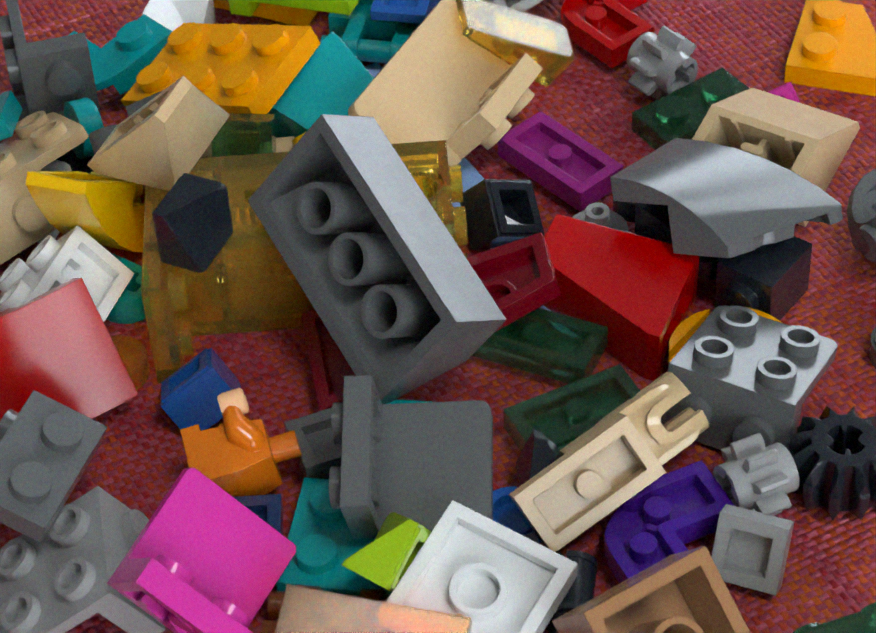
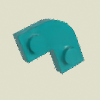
[69,14,172,95]

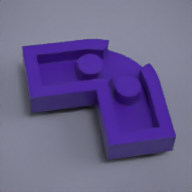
[604,460,735,584]

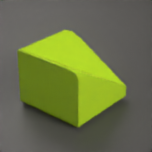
[342,512,431,592]

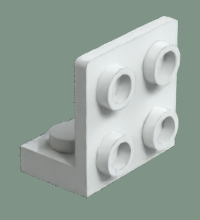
[0,225,135,322]

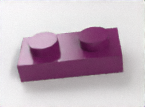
[498,111,624,212]

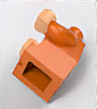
[180,387,302,497]

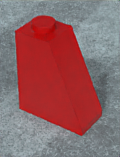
[543,214,700,381]

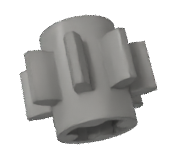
[627,26,698,102]
[713,433,799,516]

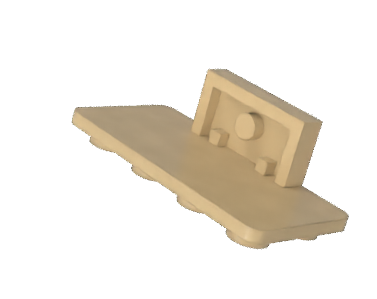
[348,0,543,193]
[0,110,89,265]

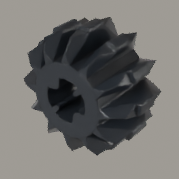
[786,406,876,521]

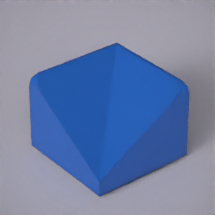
[161,348,241,430]

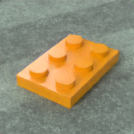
[121,22,321,125]

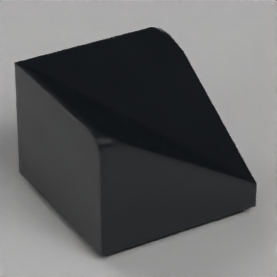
[152,173,234,273]
[458,179,545,250]

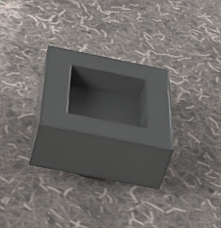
[284,408,342,479]

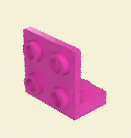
[107,468,296,633]

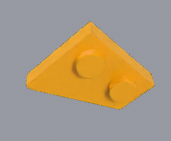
[784,0,876,97]

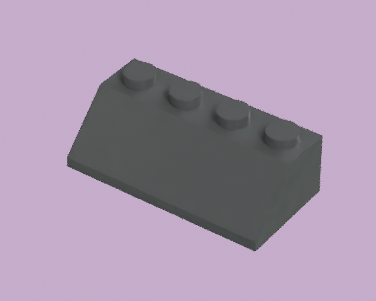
[248,114,507,404]

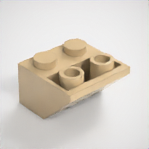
[692,88,860,227]

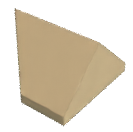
[87,76,230,191]

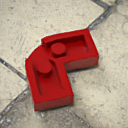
[561,0,654,68]

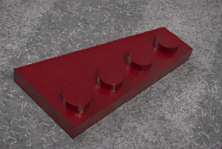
[301,232,561,411]

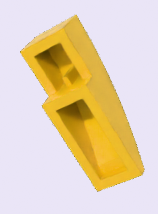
[25,171,156,253]

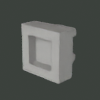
[711,504,795,595]

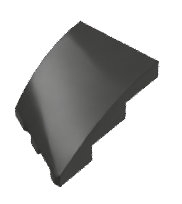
[610,138,843,258]

